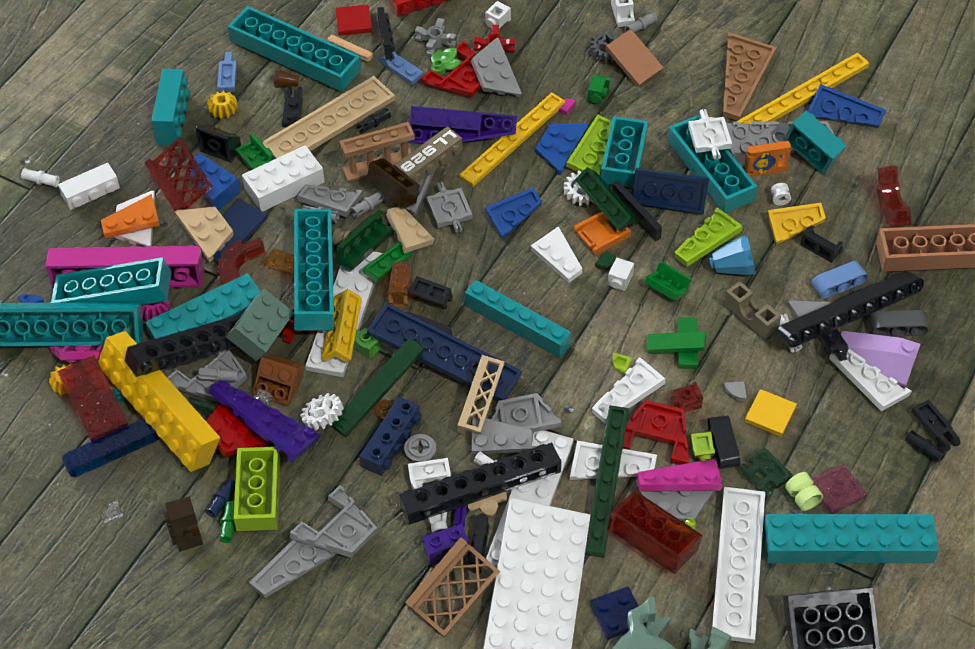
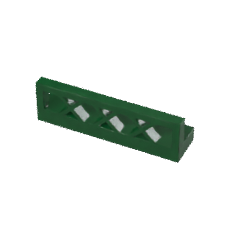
[575,167,640,232]
[337,210,393,270]

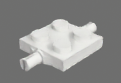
[688,109,732,160]

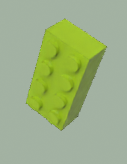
[234,447,280,531]

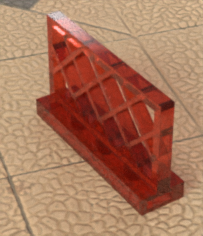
[144,137,213,211]

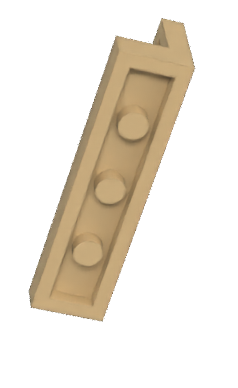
[457,355,505,434]

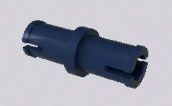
[205,479,236,518]

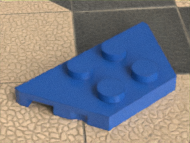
[535,123,589,175]

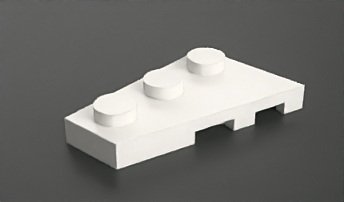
[531,227,583,283]

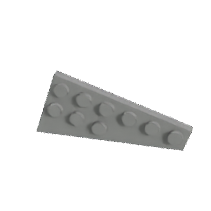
[726,121,834,169]

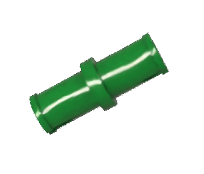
[219,501,235,543]

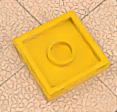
[745,389,797,437]

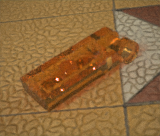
[263,248,294,275]

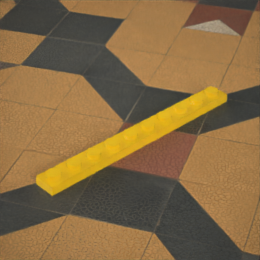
[736,53,869,123]

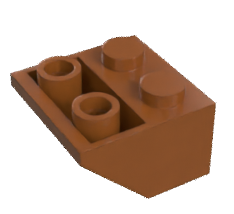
[253,354,305,405]

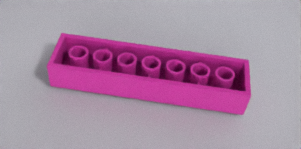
[46,245,205,289]

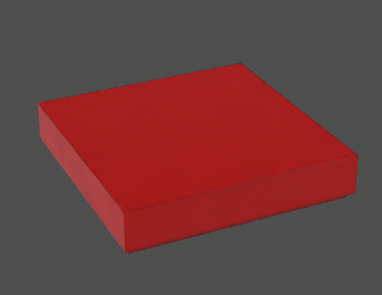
[335,4,372,36]

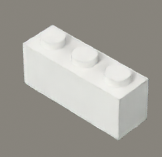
[58,163,120,210]

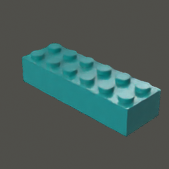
[667,114,757,213]
[51,257,171,305]
[145,273,261,340]

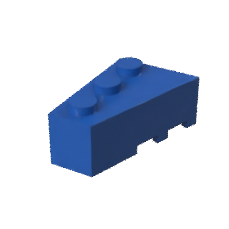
[187,152,241,211]

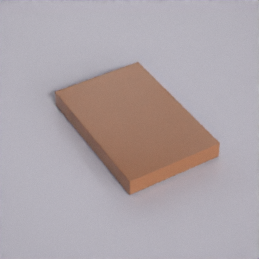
[605,29,664,87]

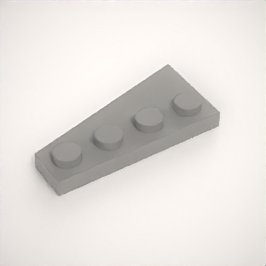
[249,540,337,598]

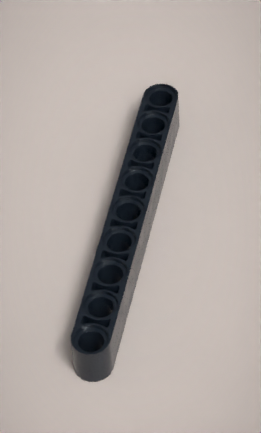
[776,271,924,348]

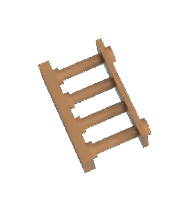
[339,122,415,182]

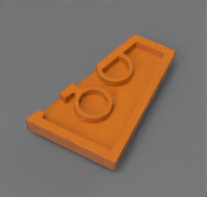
[101,194,160,238]

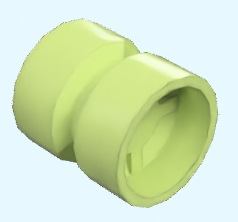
[785,472,823,511]

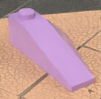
[841,331,920,387]

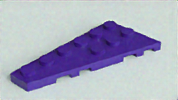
[208,380,320,463]

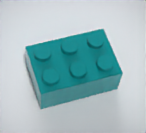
[784,110,847,175]

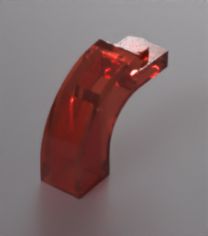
[876,165,912,227]
[218,238,265,286]

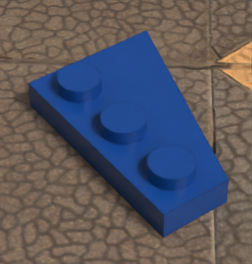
[485,187,542,239]

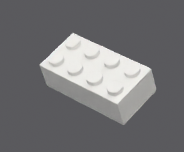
[242,145,325,211]

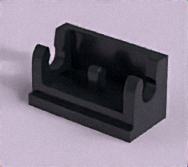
[800,225,843,263]
[409,276,453,309]

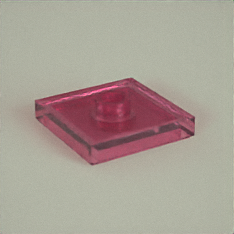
[812,464,867,514]

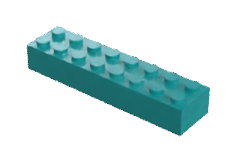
[228,6,361,92]
[294,209,334,330]
[0,302,144,346]
[763,514,939,563]

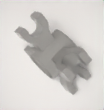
[415,18,456,56]

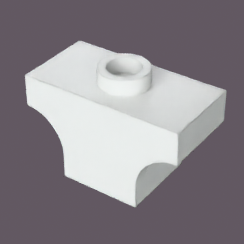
[611,0,635,27]

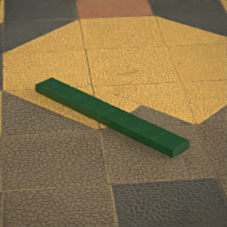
[585,405,629,558]

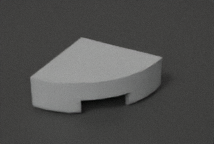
[724,382,747,402]

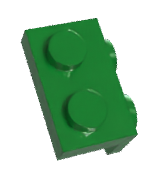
[235,133,273,170]
[645,261,692,301]

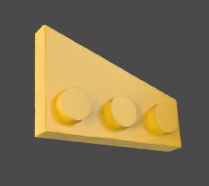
[767,203,826,245]

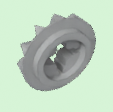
[404,434,436,462]

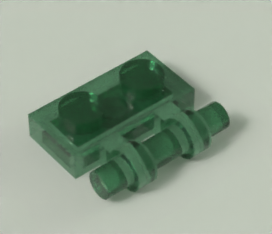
[739,447,792,496]

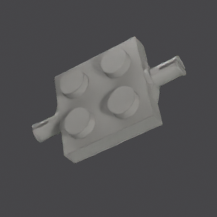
[427,182,473,233]

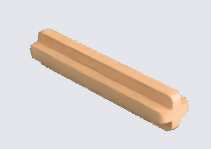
[328,35,373,62]

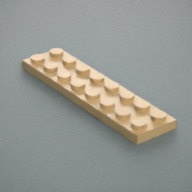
[263,76,395,160]

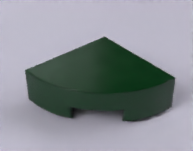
[595,251,617,270]

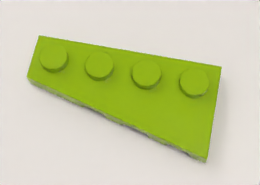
[566,114,612,175]
[674,207,742,267]

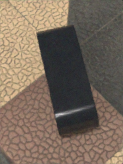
[707,415,740,469]

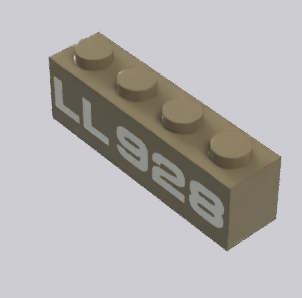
[395,127,462,183]

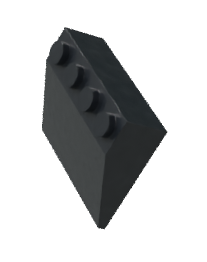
[783,587,880,649]

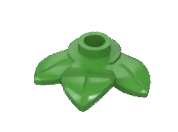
[431,48,461,75]

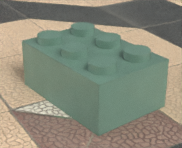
[226,289,294,361]

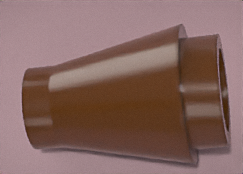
[274,70,299,87]

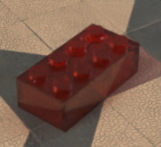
[57,355,129,447]
[607,490,703,575]

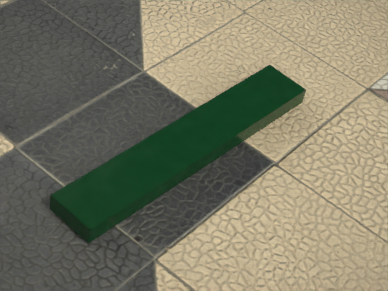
[332,337,425,437]

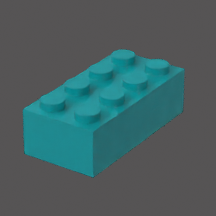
[151,69,190,145]
[601,116,648,188]

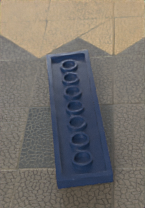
[367,302,522,401]

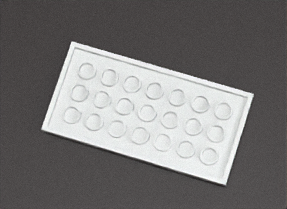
[483,498,590,649]

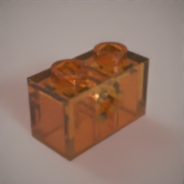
[388,262,413,307]

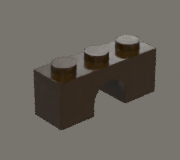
[163,496,203,552]

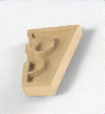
[386,206,434,253]

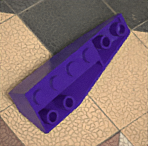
[408,106,517,143]

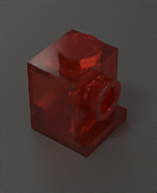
[671,382,703,413]

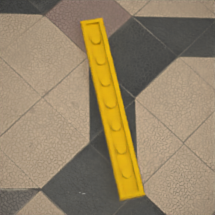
[459,92,565,188]

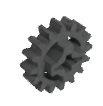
[589,30,619,63]

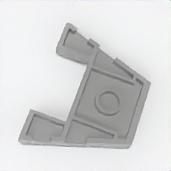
[167,349,247,404]
[290,485,377,558]

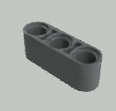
[870,310,928,336]

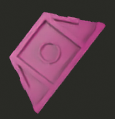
[49,345,104,362]

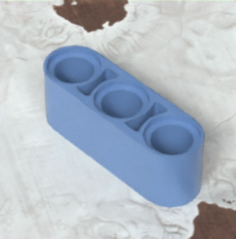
[811,261,868,299]

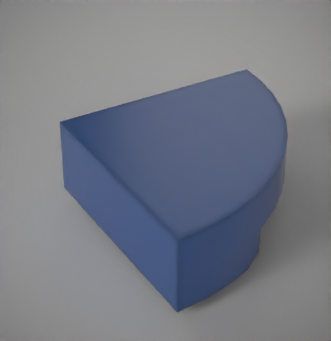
[18,294,45,303]

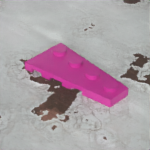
[637,459,722,491]

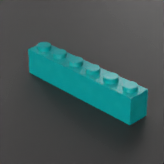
[465,280,571,358]

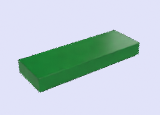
[362,242,413,283]
[678,317,698,369]
[647,331,706,354]

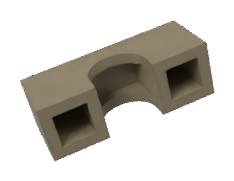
[724,281,781,339]

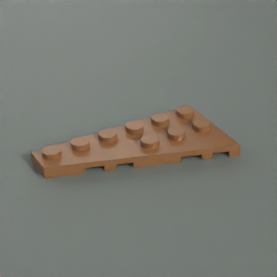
[723,32,777,121]

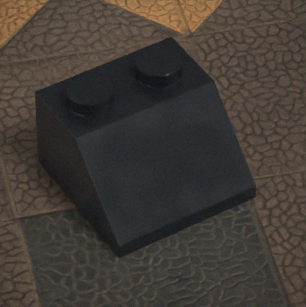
[196,125,241,163]

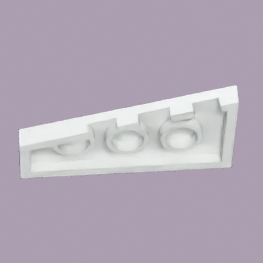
[829,349,912,411]
[592,357,666,424]
[570,441,657,480]

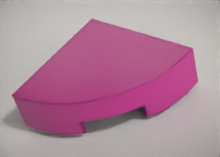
[558,99,576,116]

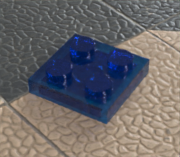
[590,586,646,640]

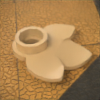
[467,481,507,517]

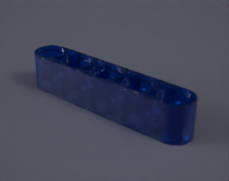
[62,418,160,477]

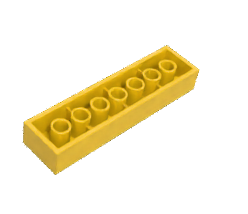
[97,331,220,472]

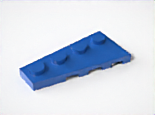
[808,84,886,128]

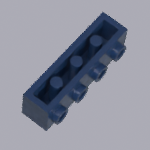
[359,396,422,476]

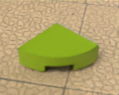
[612,352,632,376]

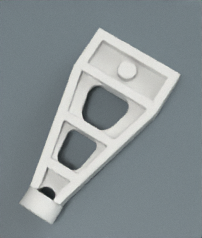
[408,458,451,534]

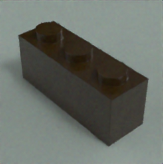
[366,158,420,209]

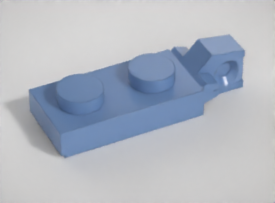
[217,52,237,92]

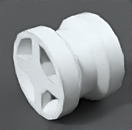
[770,183,791,206]

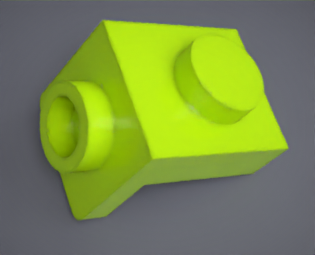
[691,432,715,461]

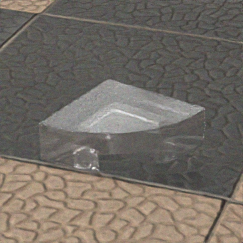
[101,500,123,523]

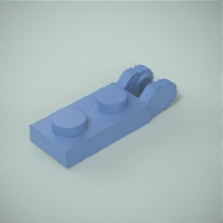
[378,52,424,86]

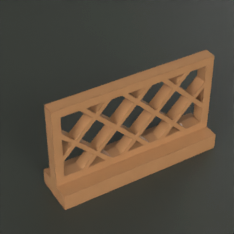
[405,537,500,637]

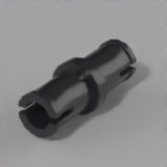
[357,107,391,134]
[905,430,946,463]

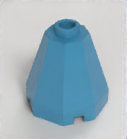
[709,235,756,275]

